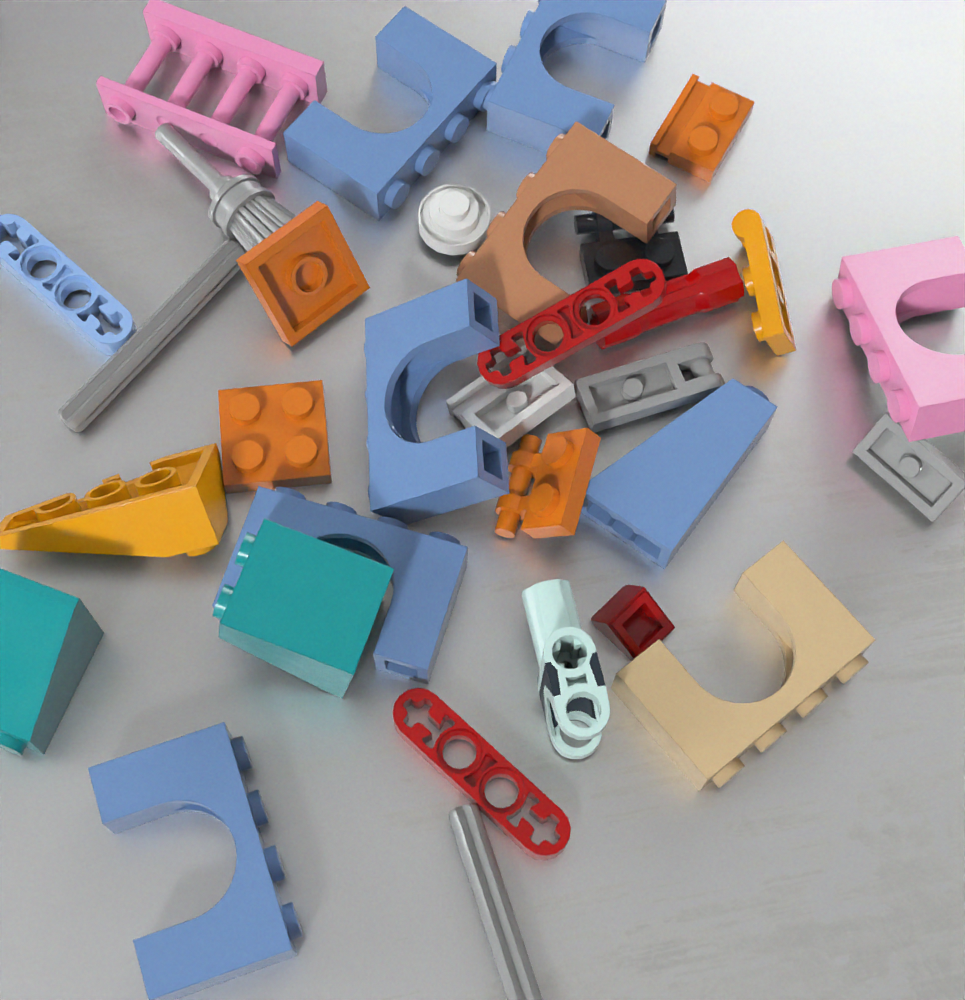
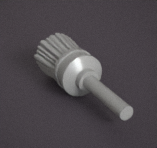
[155,123,296,251]

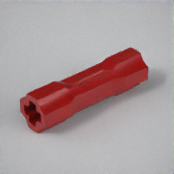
[587,257,744,350]

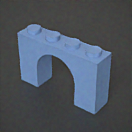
[483,0,667,153]
[283,6,497,221]
[364,278,509,525]
[212,486,468,685]
[88,722,303,1000]

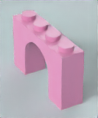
[832,236,965,442]

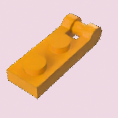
[732,209,796,356]

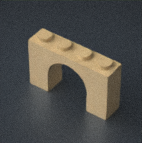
[611,541,875,791]

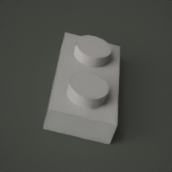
[852,411,965,522]

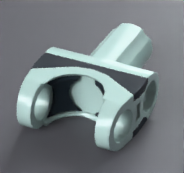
[521,579,610,759]

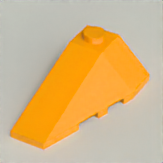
[0,443,228,557]

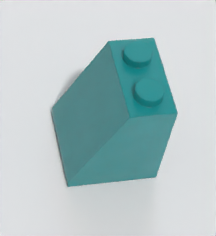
[212,518,394,698]
[0,568,104,756]

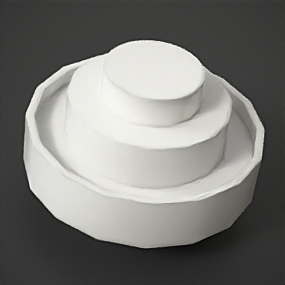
[418,184,491,255]

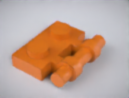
[494,428,601,539]

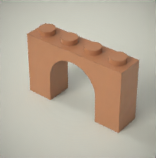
[456,121,677,352]

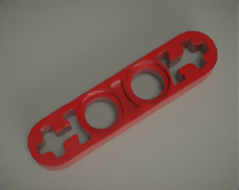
[477,259,667,389]
[392,688,571,860]

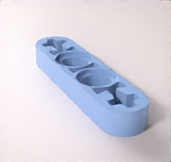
[0,214,137,356]

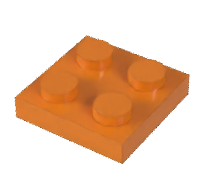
[236,201,370,347]
[218,380,332,494]

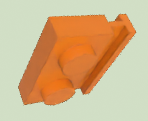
[648,74,755,183]

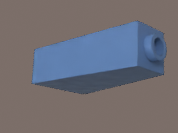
[581,378,777,569]

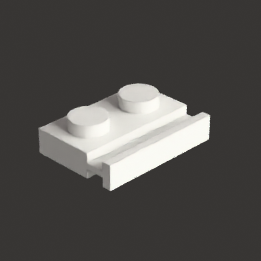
[446,345,576,448]

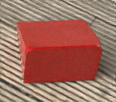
[591,584,675,661]

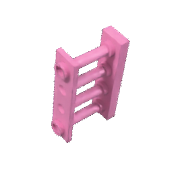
[96,0,327,179]

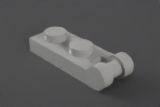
[574,342,725,433]

